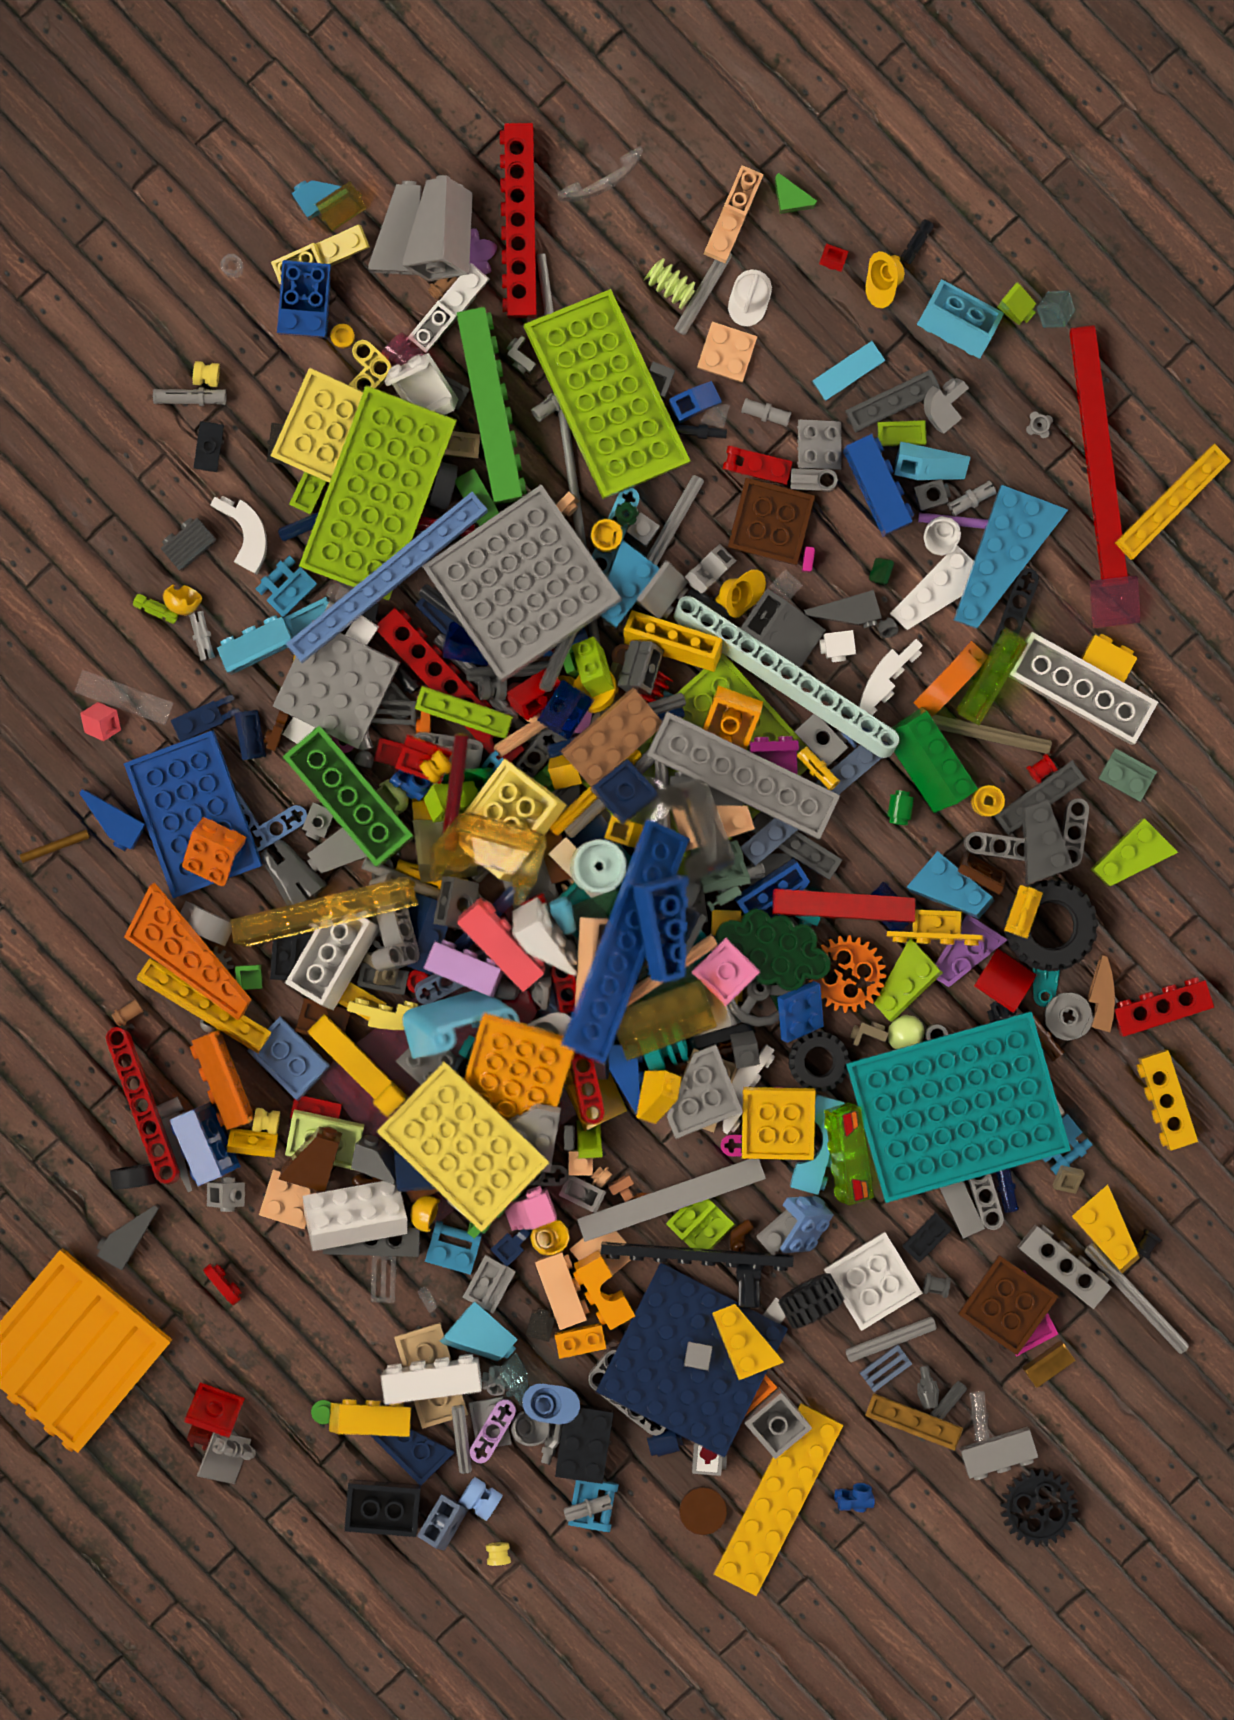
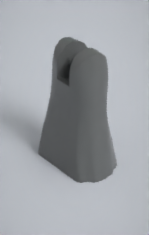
[260,839,328,913]

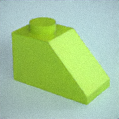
[997,282,1036,325]

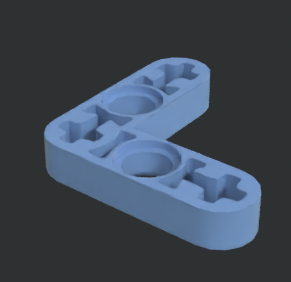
[236,791,308,852]

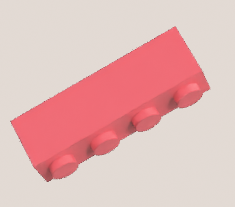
[457,898,546,992]

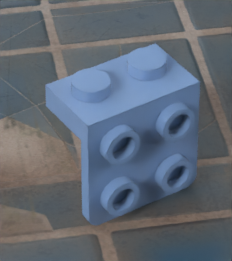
[780,1196,834,1253]

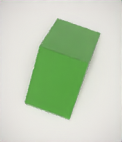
[775,173,817,214]

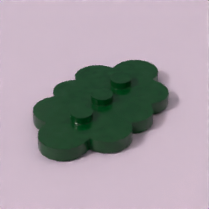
[715,909,831,991]

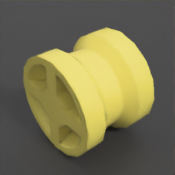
[486,1542,511,1566]

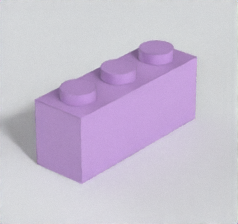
[424,940,504,997]

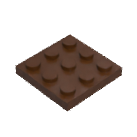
[727,478,815,566]
[958,1255,1059,1356]

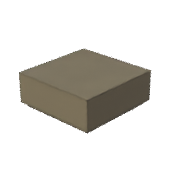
[1053,1165,1085,1194]

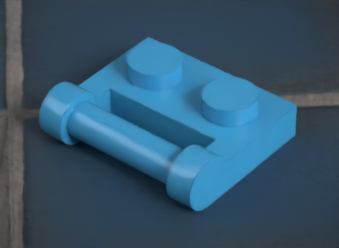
[425,1220,482,1275]
[568,1480,619,1532]

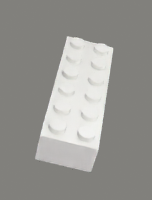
[1007,632,1158,745]

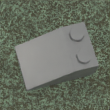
[636,561,689,619]

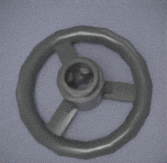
[728,979,790,1026]

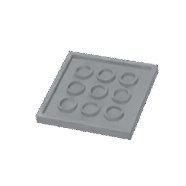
[273,620,400,749]

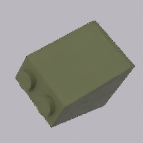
[413,820,482,883]

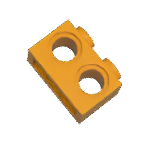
[554,1323,606,1359]

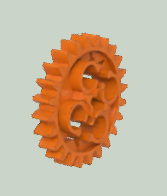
[809,935,887,1013]

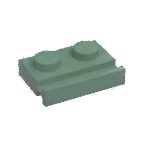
[1098,748,1157,802]
[706,886,742,911]

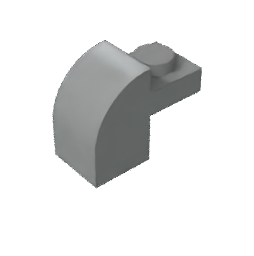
[924,378,969,434]
[685,544,736,594]
[180,901,235,946]

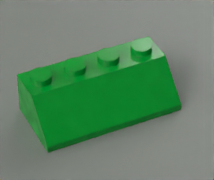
[887,707,978,813]

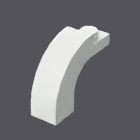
[210,496,267,575]

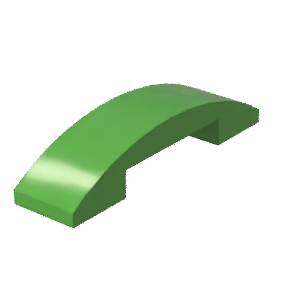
[455,469,499,527]

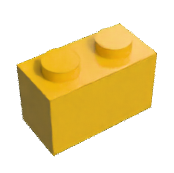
[1080,634,1137,683]

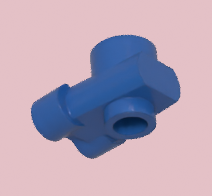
[389,770,430,801]
[834,1483,875,1512]

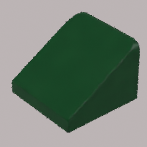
[869,558,894,585]

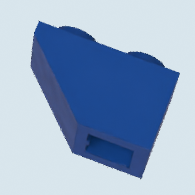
[669,381,722,424]

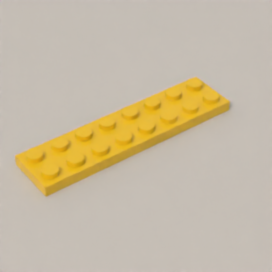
[714,1403,843,1596]

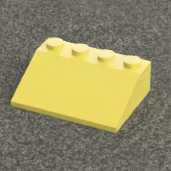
[456,759,567,882]

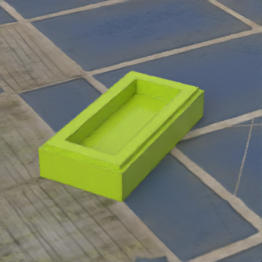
[877,420,926,447]
[576,1120,603,1159]

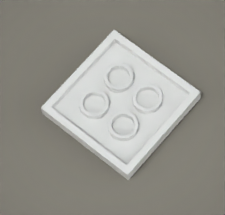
[824,1231,923,1331]

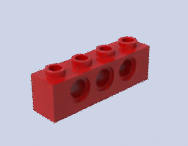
[1114,977,1214,1037]

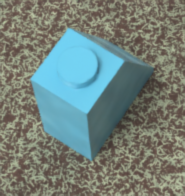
[440,1302,518,1361]

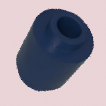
[647,1429,683,1457]

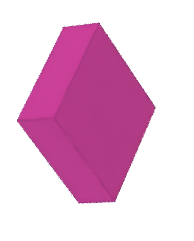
[801,547,815,573]

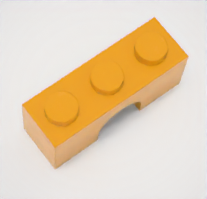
[573,1250,635,1330]

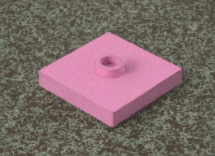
[692,938,760,1006]

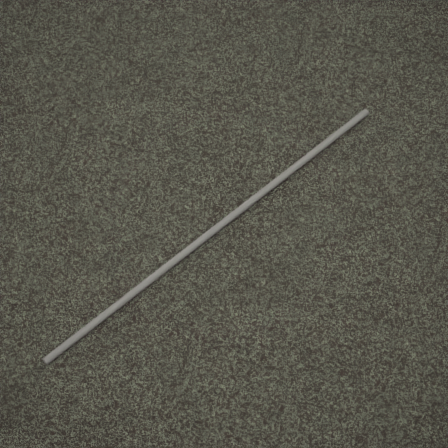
[536,254,600,644]

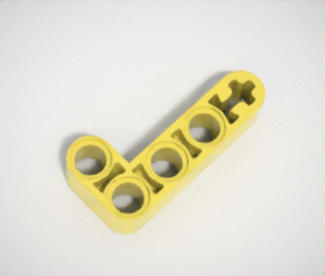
[349,340,392,389]

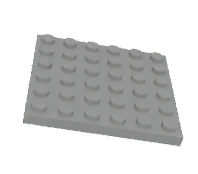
[422,485,622,682]

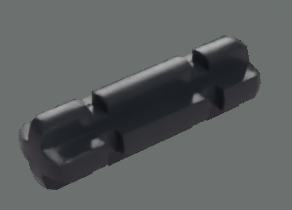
[900,219,934,264]

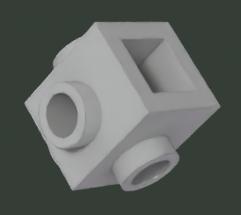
[207,1177,245,1212]

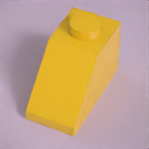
[636,1071,682,1124]

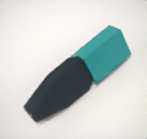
[453,1035,476,1078]

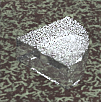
[701,404,730,429]
[418,1286,438,1313]

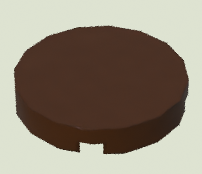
[679,1486,727,1535]

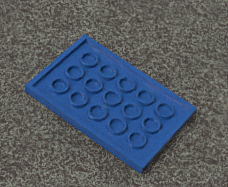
[124,730,263,898]

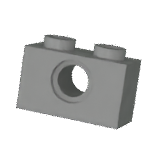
[794,714,848,767]

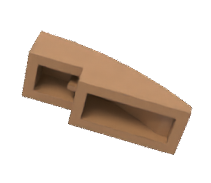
[1087,955,1115,1032]

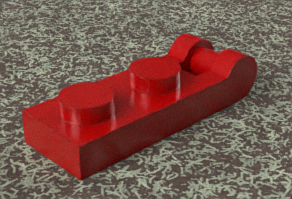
[722,446,793,485]

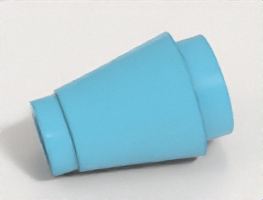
[549,897,577,935]

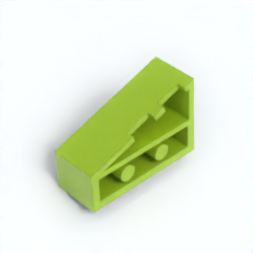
[1090,818,1178,886]

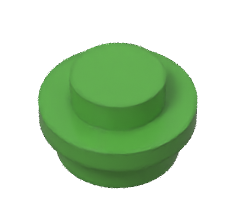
[311,1400,331,1424]

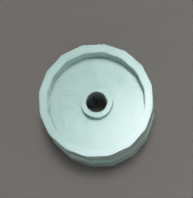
[570,840,626,893]

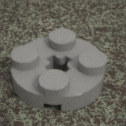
[1044,992,1093,1041]

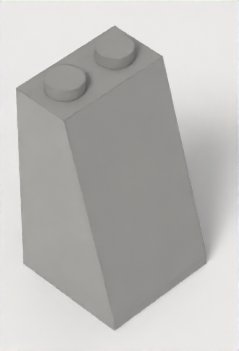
[402,175,472,281]

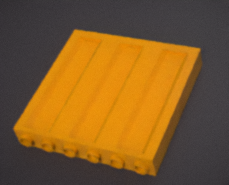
[0,1248,173,1453]

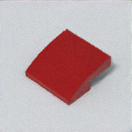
[974,948,1037,1013]

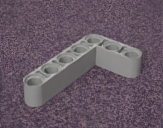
[964,799,1089,867]

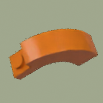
[913,641,988,718]

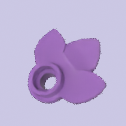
[469,228,497,275]

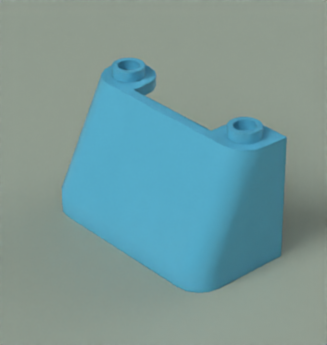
[402,990,520,1058]

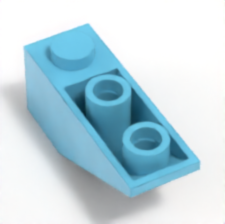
[894,441,970,480]

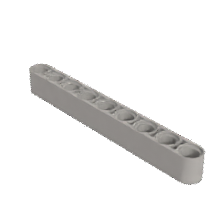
[925,1024,1004,1230]

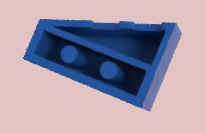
[734,858,810,918]

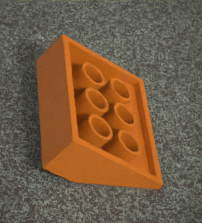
[190,1030,254,1130]

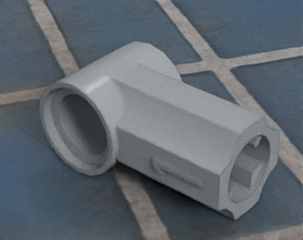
[791,469,838,492]

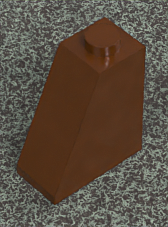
[279,1126,342,1192]

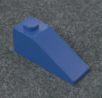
[79,789,146,851]

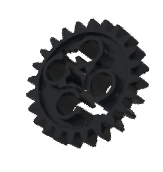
[1000,1468,1078,1547]

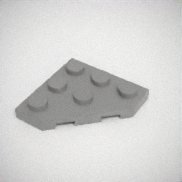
[667,1044,743,1139]
[507,1103,561,1173]

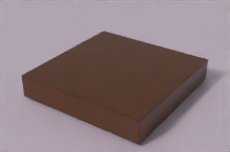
[958,851,1007,895]

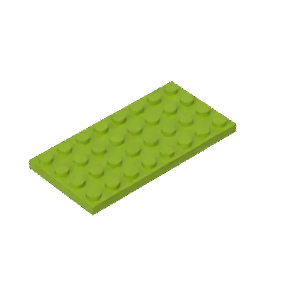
[523,289,690,499]
[299,385,457,601]

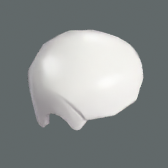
[923,516,961,556]

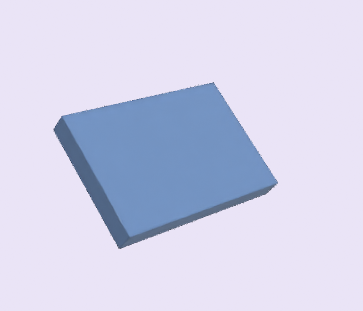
[247,1017,331,1101]

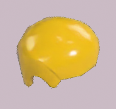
[163,585,202,616]
[410,1195,440,1232]
[530,1220,570,1256]

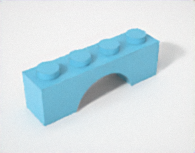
[790,1094,847,1195]

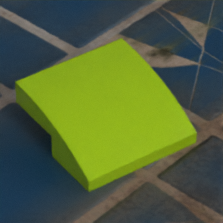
[666,1199,736,1249]

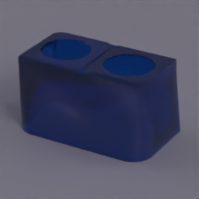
[443,622,488,666]

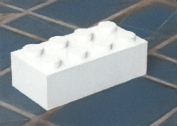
[285,900,380,1010]
[303,1181,407,1251]
[381,1354,482,1404]

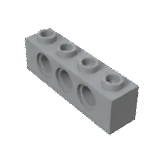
[1017,1225,1112,1309]

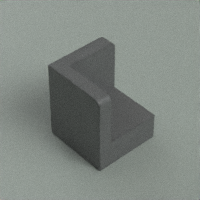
[649,362,675,399]

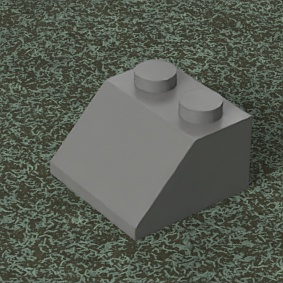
[743,1387,812,1459]

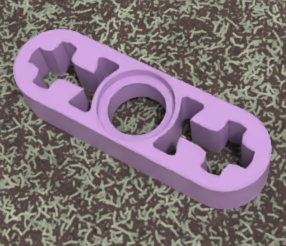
[470,1399,516,1463]

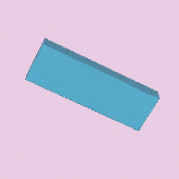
[812,341,885,401]

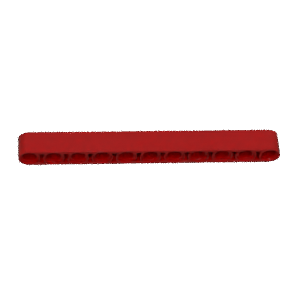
[1070,325,1128,587]

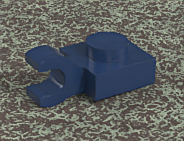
[490,1229,532,1267]

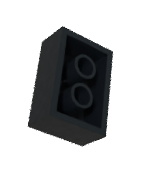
[555,1404,613,1484]
[344,1479,421,1537]

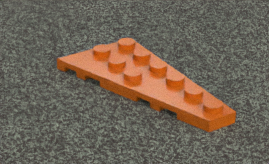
[124,882,252,1020]

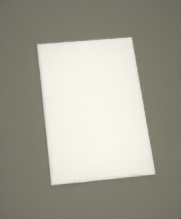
[763,1298,786,1324]

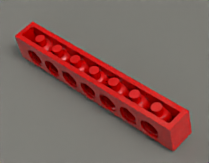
[500,123,537,319]
[377,608,525,763]

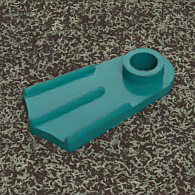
[1032,968,1060,1007]

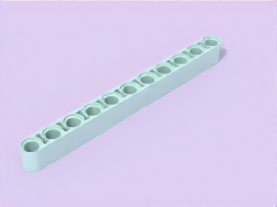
[674,596,899,758]

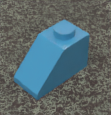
[292,180,349,221]

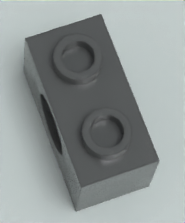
[433,876,479,930]

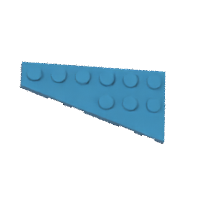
[953,485,1068,629]

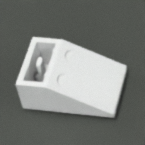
[513,898,578,976]

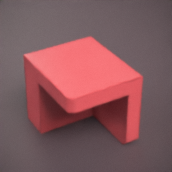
[80,702,121,741]

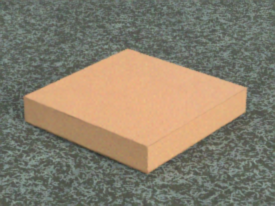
[569,1231,631,1284]

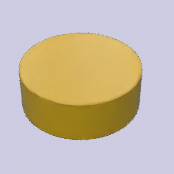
[330,324,355,349]

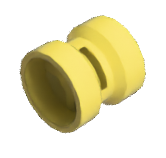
[193,361,220,387]
[252,1108,280,1135]

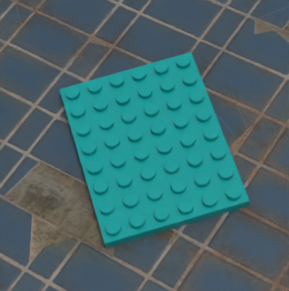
[846,1011,1071,1203]

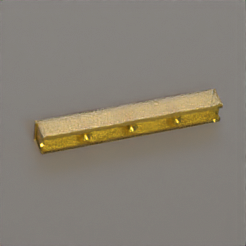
[231,876,418,947]

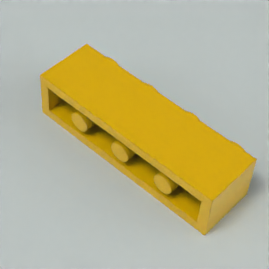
[623,610,723,672]

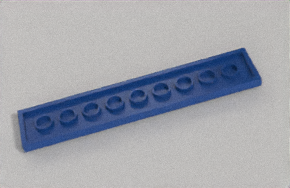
[561,820,689,1064]

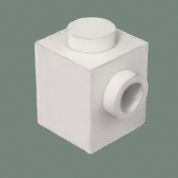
[819,630,856,662]

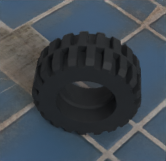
[1004,880,1098,971]

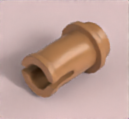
[428,277,457,300]
[112,999,144,1026]

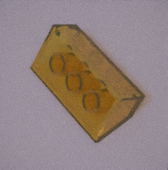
[616,980,717,1061]

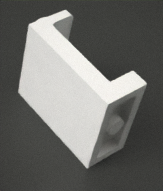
[384,353,459,415]

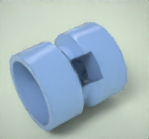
[458,1477,503,1521]

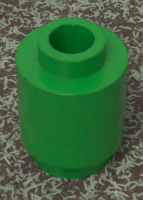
[887,790,914,826]

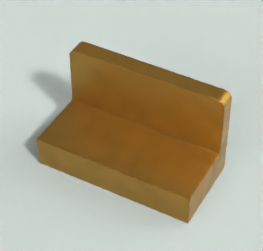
[1022,1340,1076,1388]

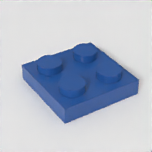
[777,981,824,1043]

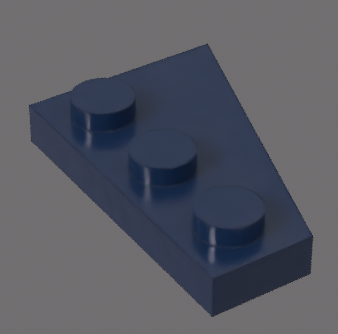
[370,1429,455,1486]

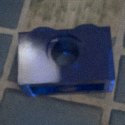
[537,680,594,740]

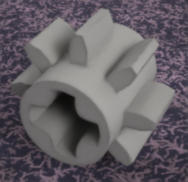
[482,1366,511,1396]

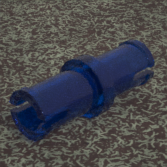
[996,1168,1019,1213]

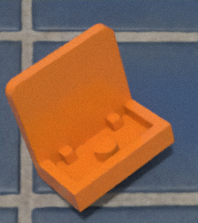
[182,817,246,886]

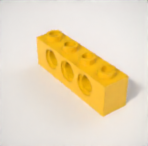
[1136,1049,1198,1150]

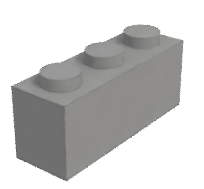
[959,1427,1038,1480]

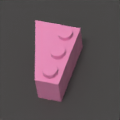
[505,1185,557,1231]

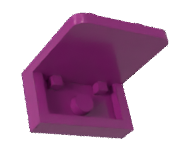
[748,736,799,775]

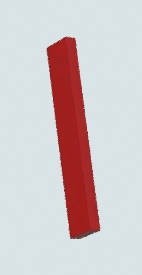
[773,889,915,923]

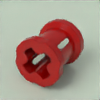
[1026,753,1058,785]

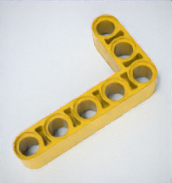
[307,1014,407,1117]

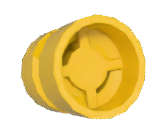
[591,519,622,553]
[971,785,1005,817]

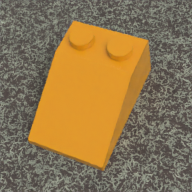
[702,686,763,750]

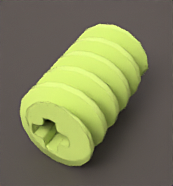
[643,258,696,310]

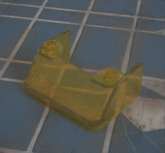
[430,813,546,906]

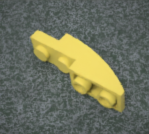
[271,225,370,284]
[347,998,418,1030]

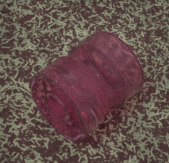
[381,332,425,366]

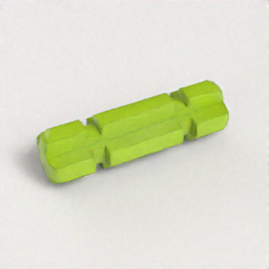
[133,594,179,624]

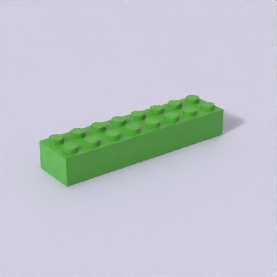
[456,307,527,506]

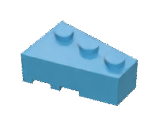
[600,540,660,628]
[906,851,994,919]

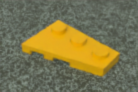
[712,1304,784,1380]

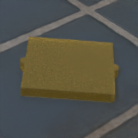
[315,181,367,231]

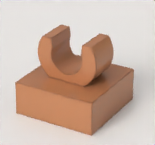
[608,1173,634,1202]

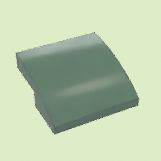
[691,841,750,893]

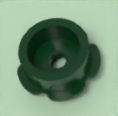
[615,502,639,526]

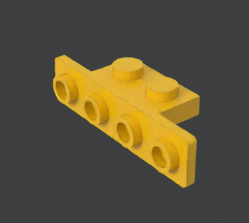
[887,910,985,946]

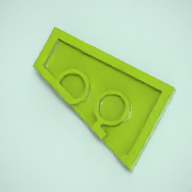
[874,939,943,1022]

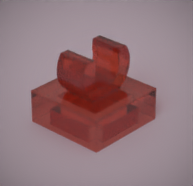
[187,1425,213,1451]

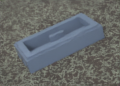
[859,1345,912,1392]

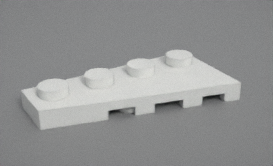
[890,545,974,630]

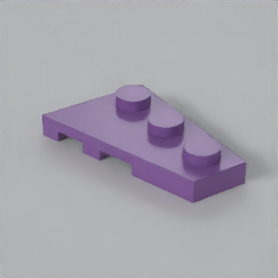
[935,914,1007,987]

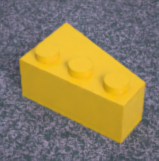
[1072,1185,1140,1273]
[329,1399,411,1437]

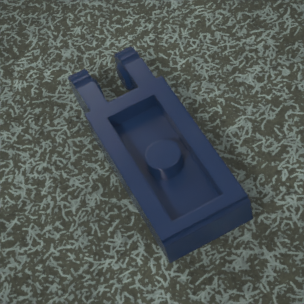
[171,694,240,742]

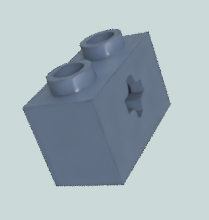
[417,1494,468,1551]

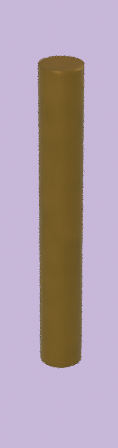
[19,829,90,863]

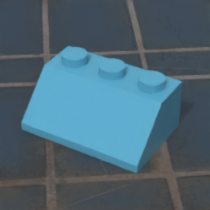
[917,279,1004,359]
[217,615,293,675]

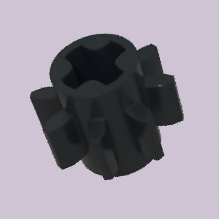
[987,1001,1018,1023]

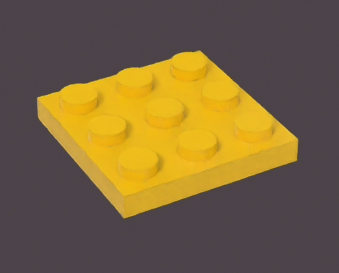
[742,1087,815,1160]

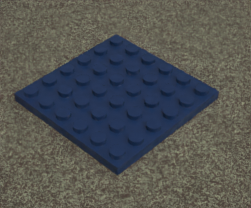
[595,1263,788,1458]

